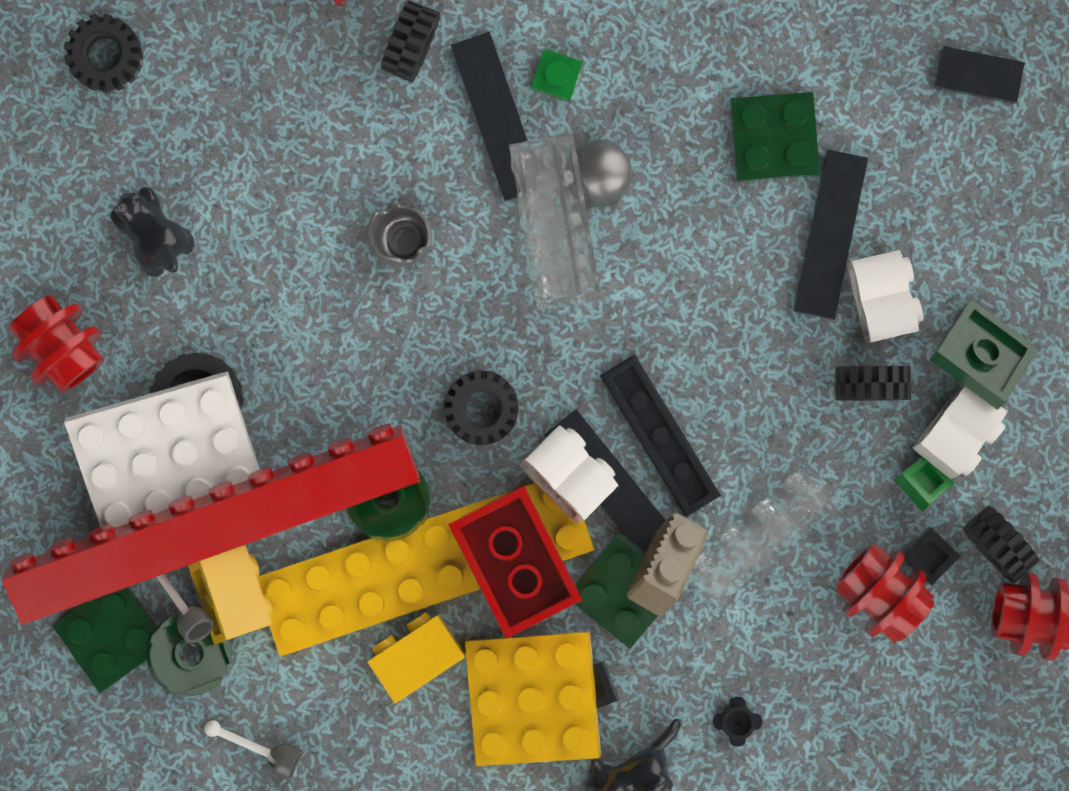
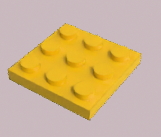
[465,631,601,766]

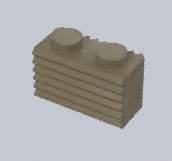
[626,513,709,616]

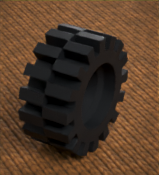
[381,0,440,82]
[64,14,143,93]
[835,365,911,401]
[444,370,519,445]
[963,505,1040,584]

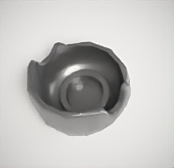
[570,139,632,208]
[366,204,433,268]

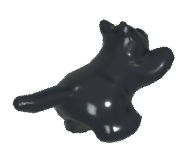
[110,187,195,277]
[584,718,681,791]

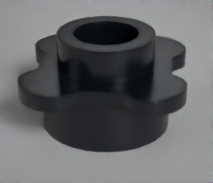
[712,696,763,747]

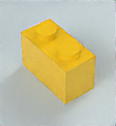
[188,545,272,645]
[367,611,466,704]

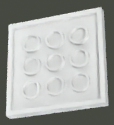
[64,371,259,528]

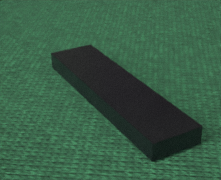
[451,32,544,202]
[793,149,868,320]
[600,354,721,517]
[544,409,666,553]

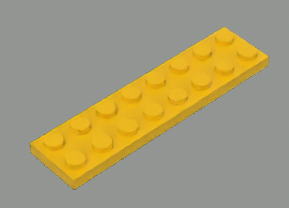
[257,483,594,657]

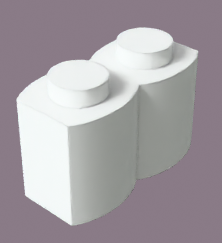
[847,250,923,343]
[912,384,1007,479]
[519,425,618,524]

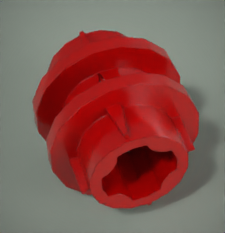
[8,295,104,394]
[835,543,934,644]
[991,573,1069,661]

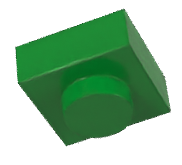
[531,49,583,102]
[894,457,955,512]

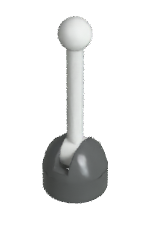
[157,574,214,643]
[204,720,302,781]

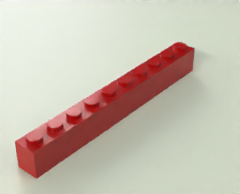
[1,424,420,625]

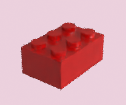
[448,485,582,639]

